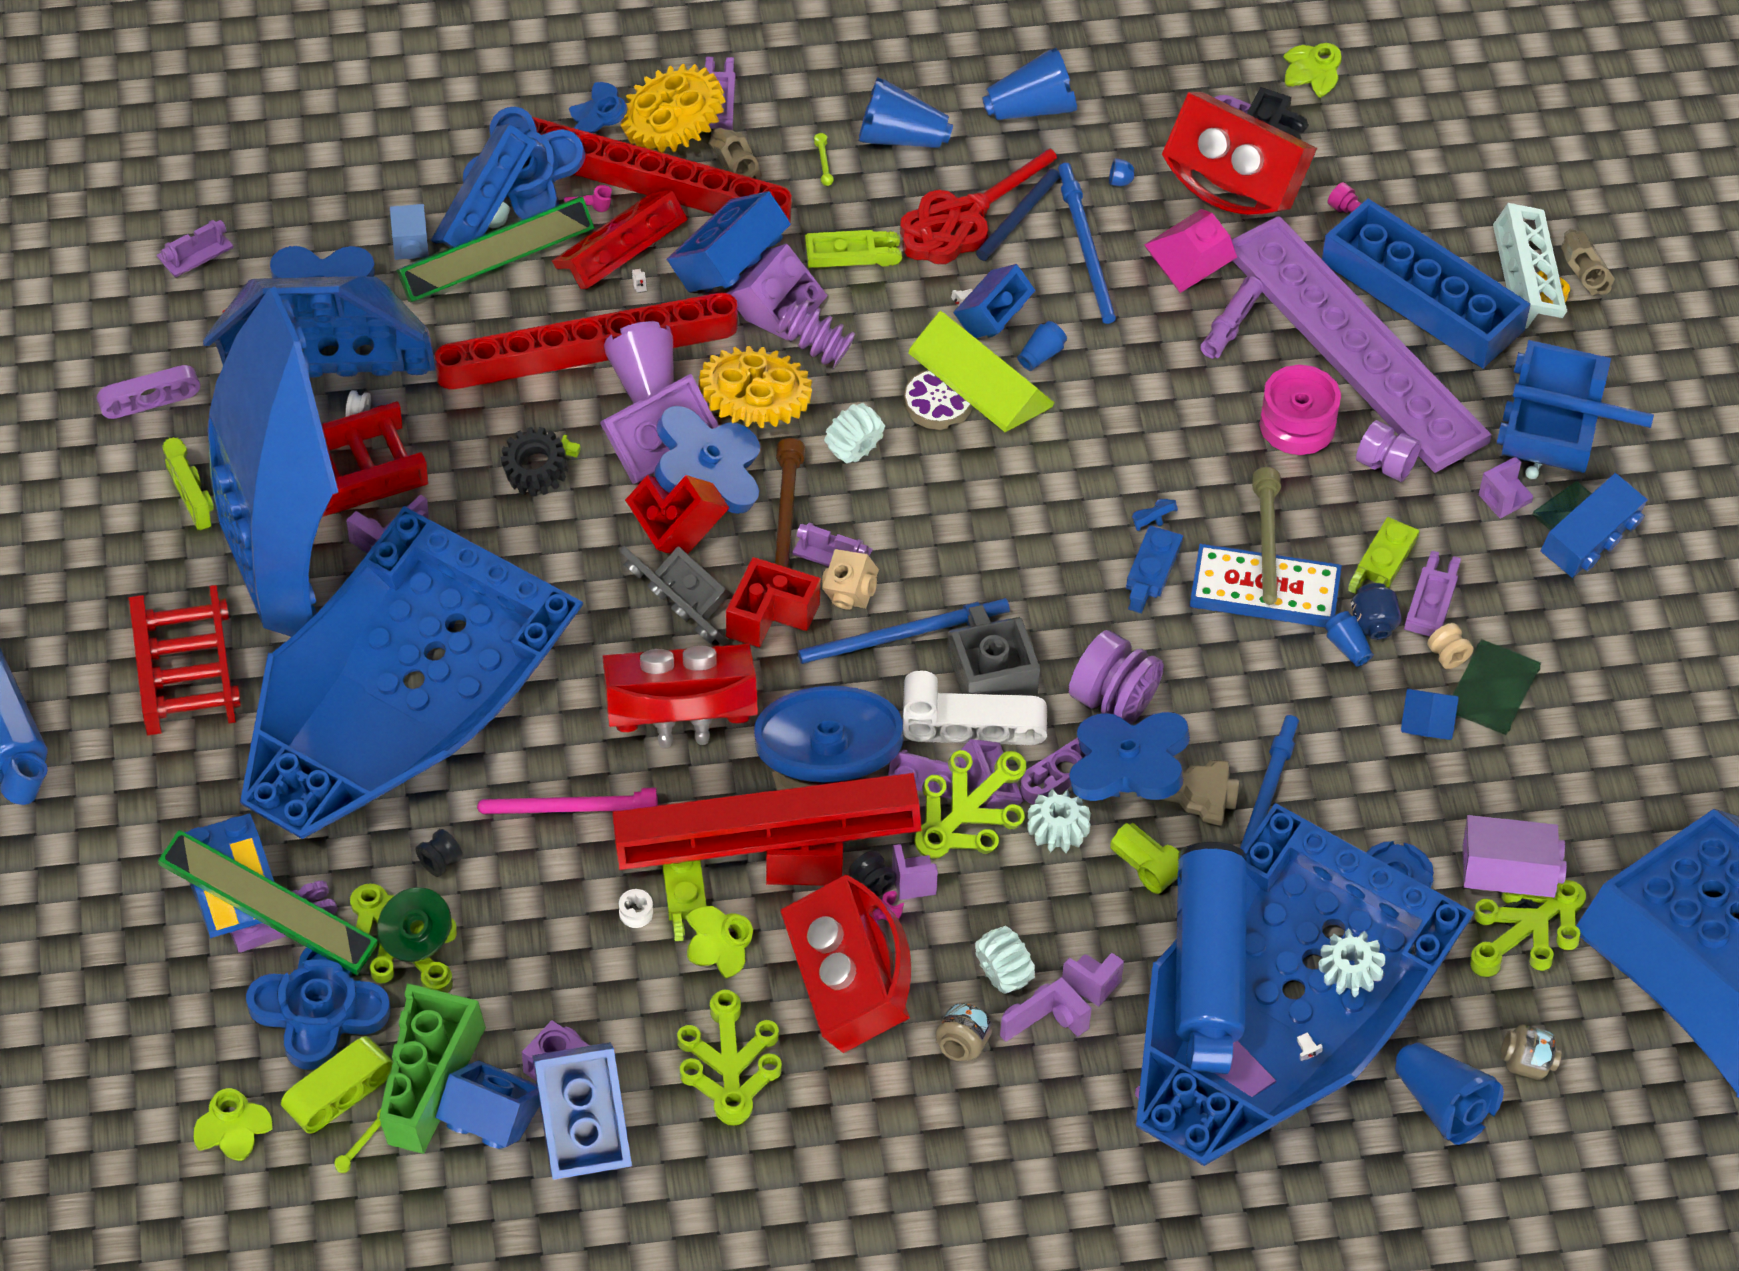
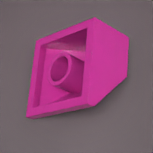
[1144,209,1237,293]

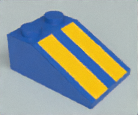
[185,813,274,938]

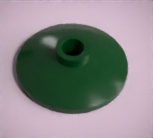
[377,887,452,962]

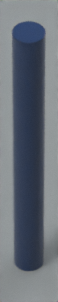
[976,168,1060,261]

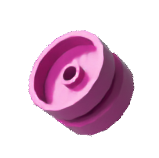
[1259,364,1341,455]

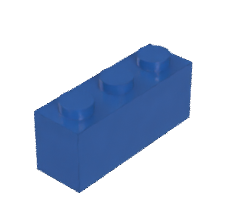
[1540,473,1648,578]

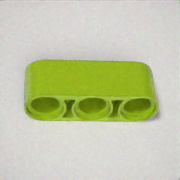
[281,1036,393,1134]

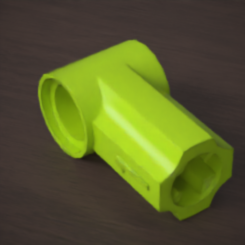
[1110,823,1179,894]

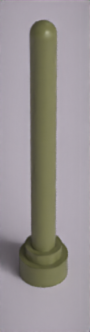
[1252,467,1281,605]

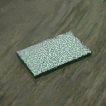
[1452,639,1541,735]

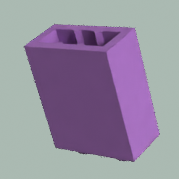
[1462,815,1566,898]

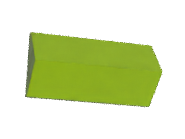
[908,310,1054,432]

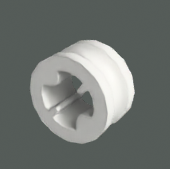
[346,390,371,417]
[618,889,653,928]

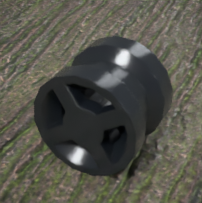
[415,829,463,877]
[848,851,896,897]

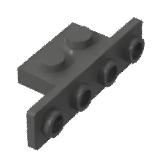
[619,546,731,646]

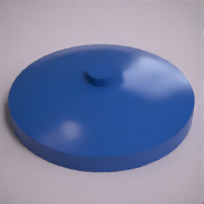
[754,686,904,782]

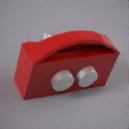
[1162,92,1317,215]
[602,644,758,748]
[780,874,911,1053]

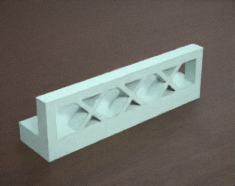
[1493,203,1567,329]

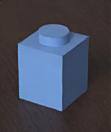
[390,204,429,260]

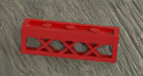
[552,190,688,289]

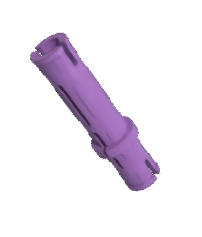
[1200,276,1263,359]

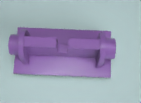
[157,220,233,278]
[792,522,872,567]
[888,749,963,799]

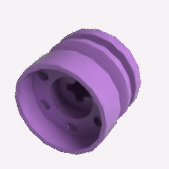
[1069,630,1164,725]

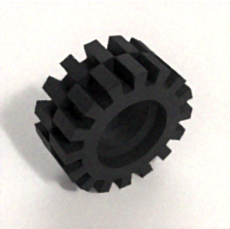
[501,427,569,496]

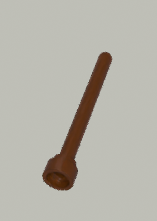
[775,438,805,568]

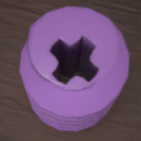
[776,300,855,370]

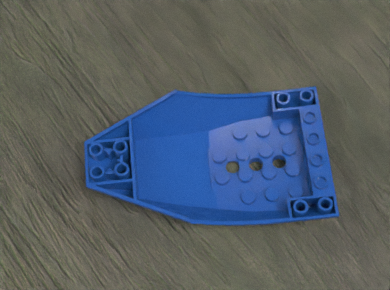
[203,276,436,378]
[208,287,338,637]
[240,506,583,839]
[1136,803,1474,1166]
[1576,809,1739,1098]

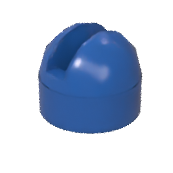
[1109,158,1134,186]

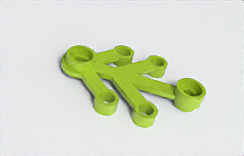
[914,750,1026,859]
[1470,880,1586,977]
[350,884,457,993]
[677,990,782,1126]

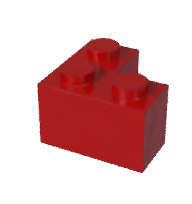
[625,475,729,554]
[726,557,821,648]

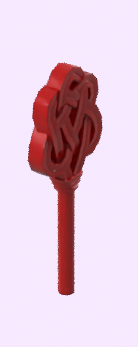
[900,149,1057,264]

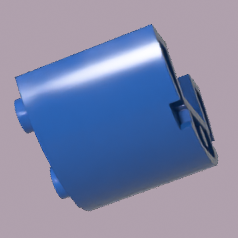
[1497,340,1611,473]

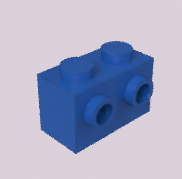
[953,264,1036,338]

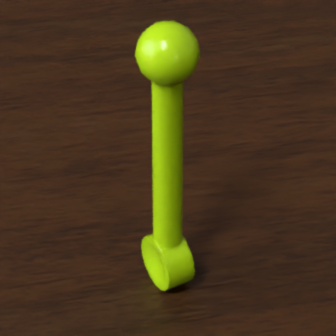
[814,133,834,186]
[334,1109,381,1173]

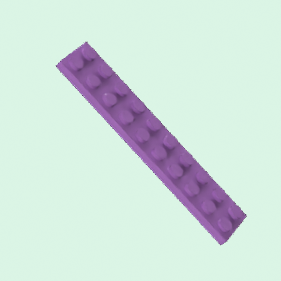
[1232,216,1492,473]

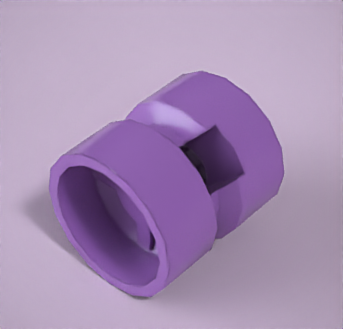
[1356,420,1421,482]

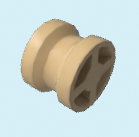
[1427,623,1474,669]

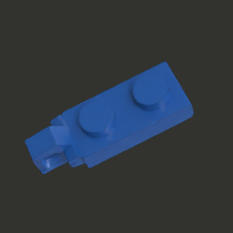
[1126,525,1183,614]

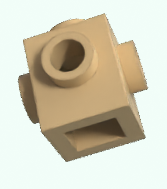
[822,549,879,610]

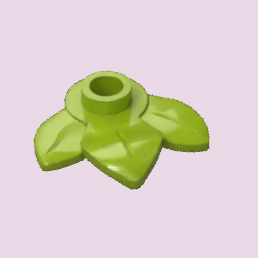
[1284,43,1342,98]
[686,906,753,979]
[193,1088,273,1161]

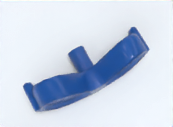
[1132,499,1178,531]

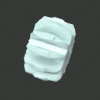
[824,403,885,464]
[1027,789,1091,853]
[975,926,1035,994]
[1319,928,1385,997]

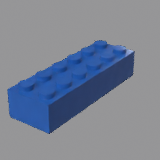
[1322,198,1531,369]

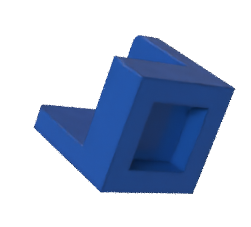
[1401,689,1459,740]

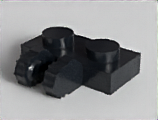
[1247,87,1309,140]

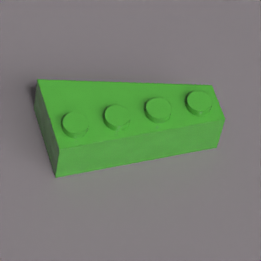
[379,983,486,1154]

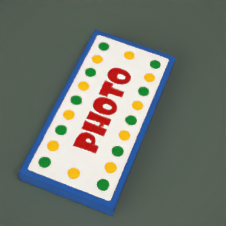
[1190,544,1342,627]

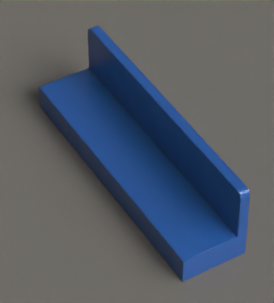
[431,124,537,248]

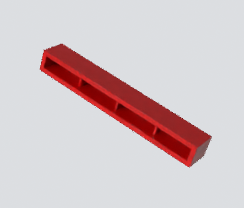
[612,773,922,870]

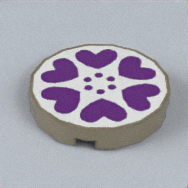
[903,370,972,430]

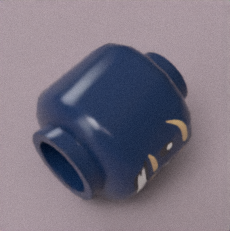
[1351,583,1402,640]

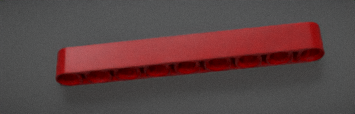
[532,117,792,223]
[435,293,738,390]

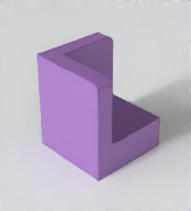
[1479,457,1533,519]
[892,844,938,900]
[1062,953,1124,1007]

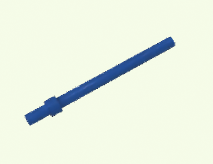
[1058,163,1116,324]
[798,598,1010,664]
[1240,715,1299,850]

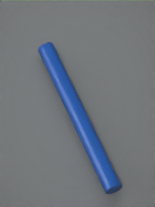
[1513,383,1654,428]

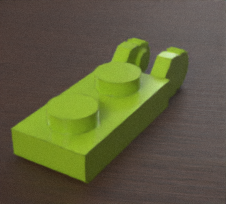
[805,230,903,268]
[162,437,214,530]
[1348,516,1420,594]
[662,860,706,941]

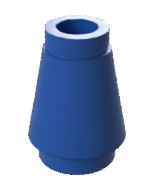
[1017,321,1067,371]
[1325,611,1374,667]

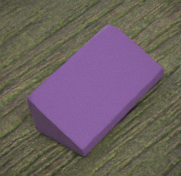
[957,739,1023,809]

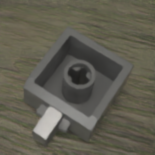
[947,605,1040,696]

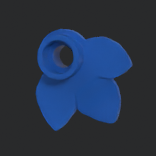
[569,82,627,133]

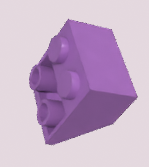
[727,244,828,340]

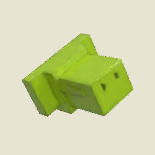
[561,435,581,458]

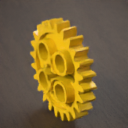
[620,64,726,153]
[698,346,812,428]

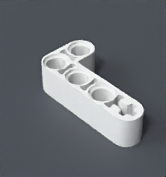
[903,671,1047,745]

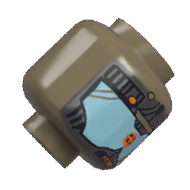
[936,1003,992,1061]
[1500,1024,1562,1080]

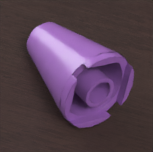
[604,321,674,404]

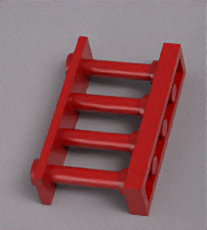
[321,401,428,517]
[129,585,241,736]

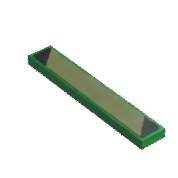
[397,197,595,302]
[158,830,378,975]

